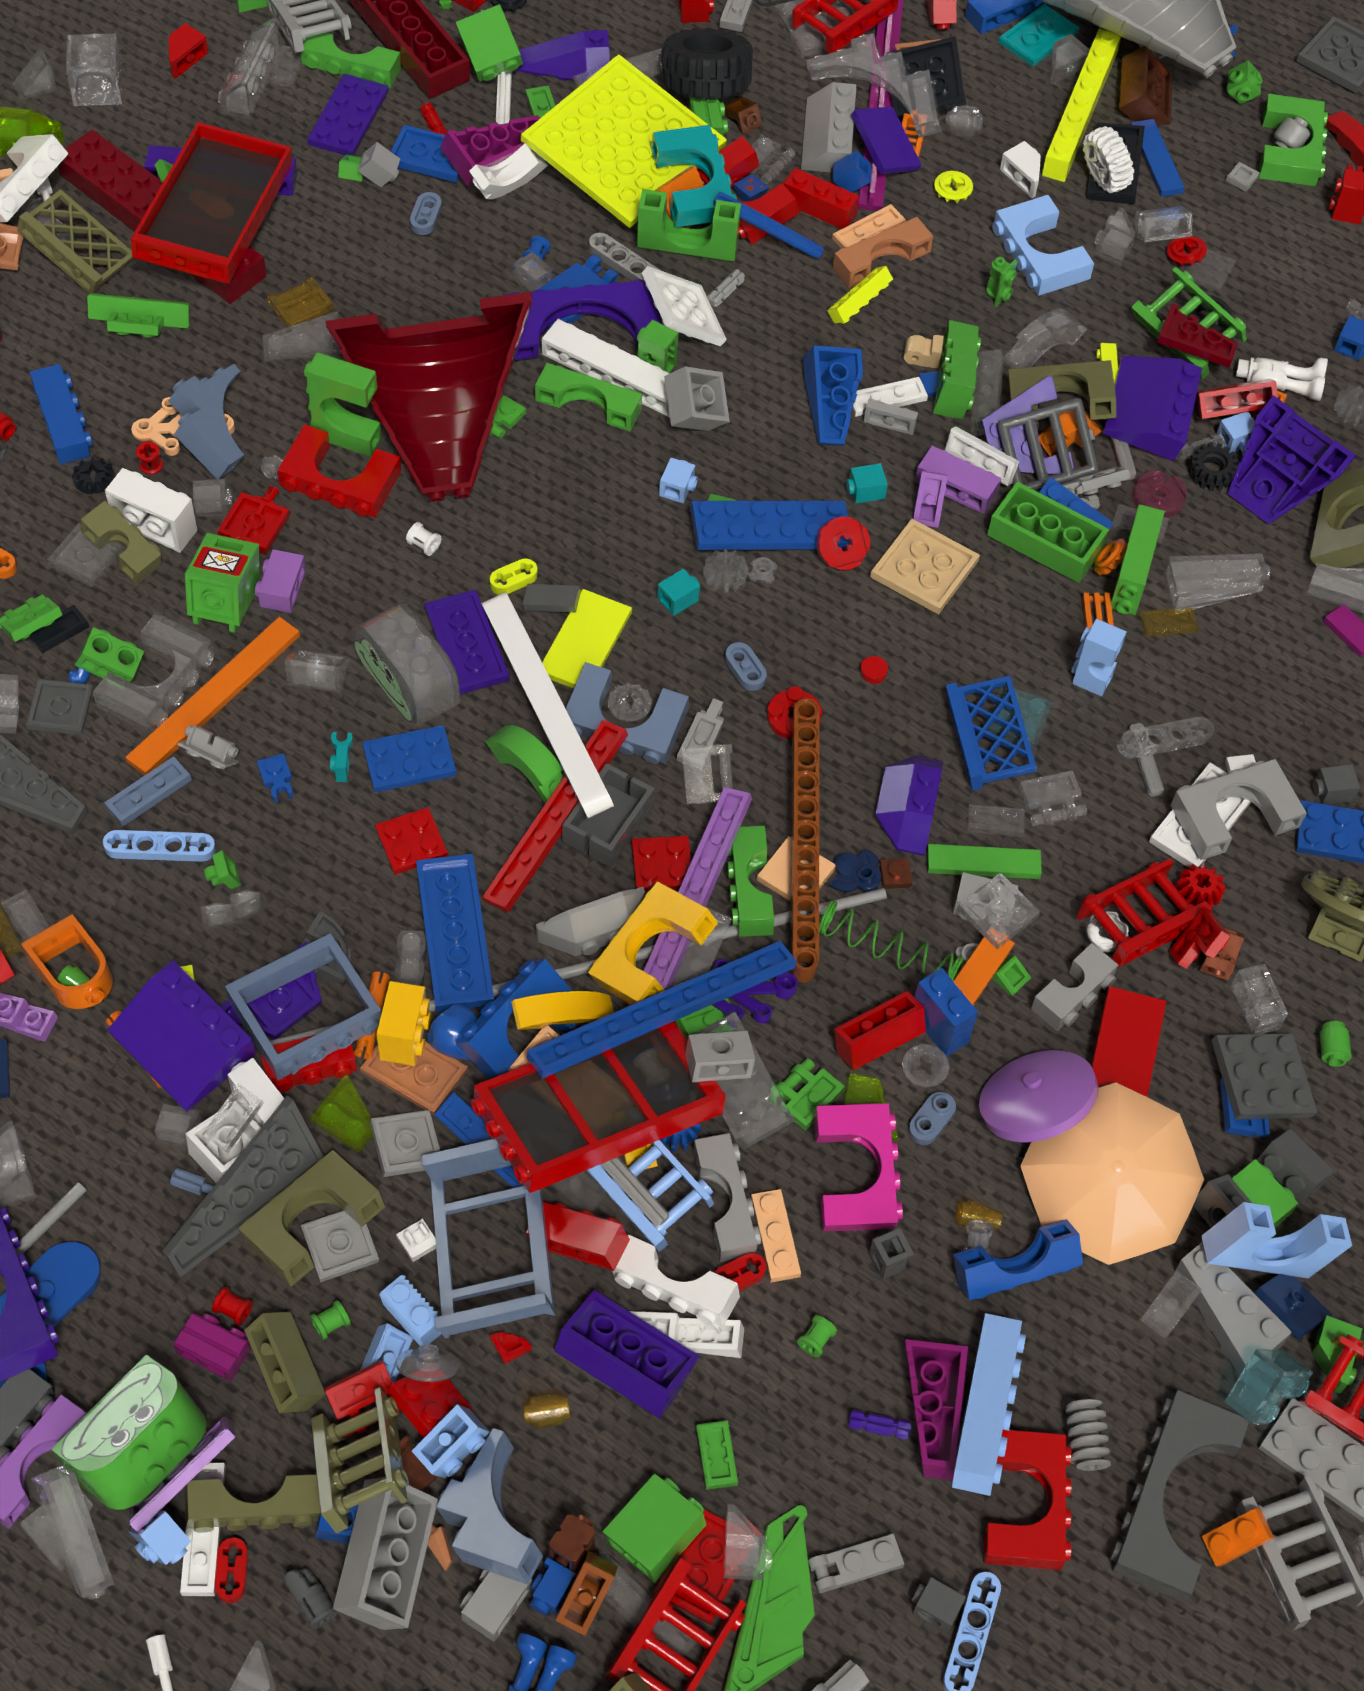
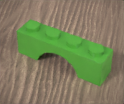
[301,33,401,88]
[535,363,642,431]
[728,826,774,937]

